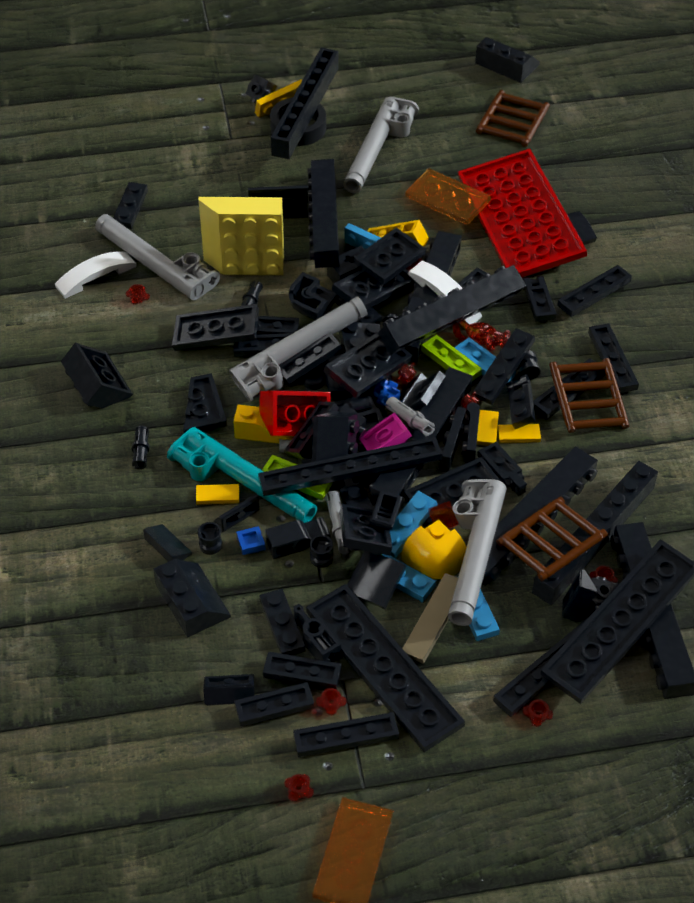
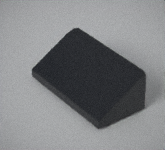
[213,494,260,532]
[143,524,192,562]
[562,569,597,622]
[203,674,255,705]

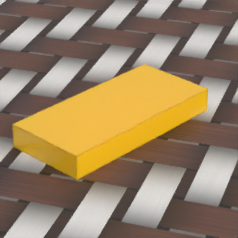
[476,410,499,446]
[497,424,541,443]
[196,484,239,505]

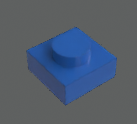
[236,526,265,555]

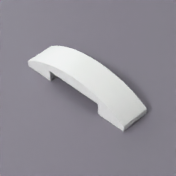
[55,251,137,299]
[408,261,482,330]

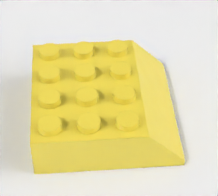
[198,197,284,275]

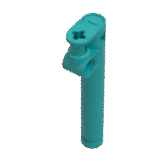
[167,427,317,523]

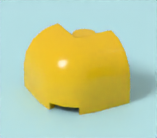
[401,519,466,579]

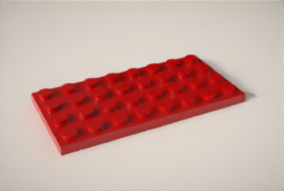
[458,149,587,277]

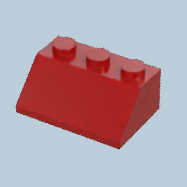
[259,390,331,436]

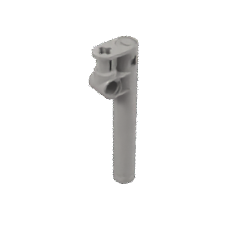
[343,97,419,193]
[95,214,220,300]
[229,297,367,402]
[448,479,507,626]

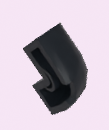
[289,272,338,320]

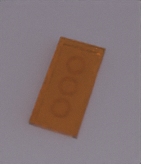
[405,168,491,225]
[313,797,393,903]

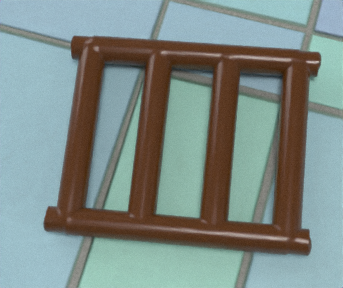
[476,90,550,147]
[549,358,630,433]
[496,496,608,581]

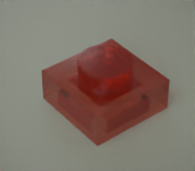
[428,501,459,528]

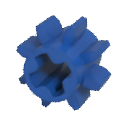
[373,379,400,407]

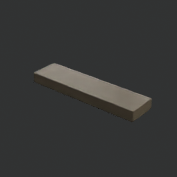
[402,573,458,664]

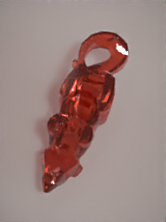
[453,320,510,351]

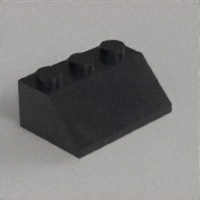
[475,37,540,83]
[248,185,308,219]
[61,343,133,409]
[153,559,231,638]

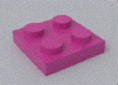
[360,412,412,451]

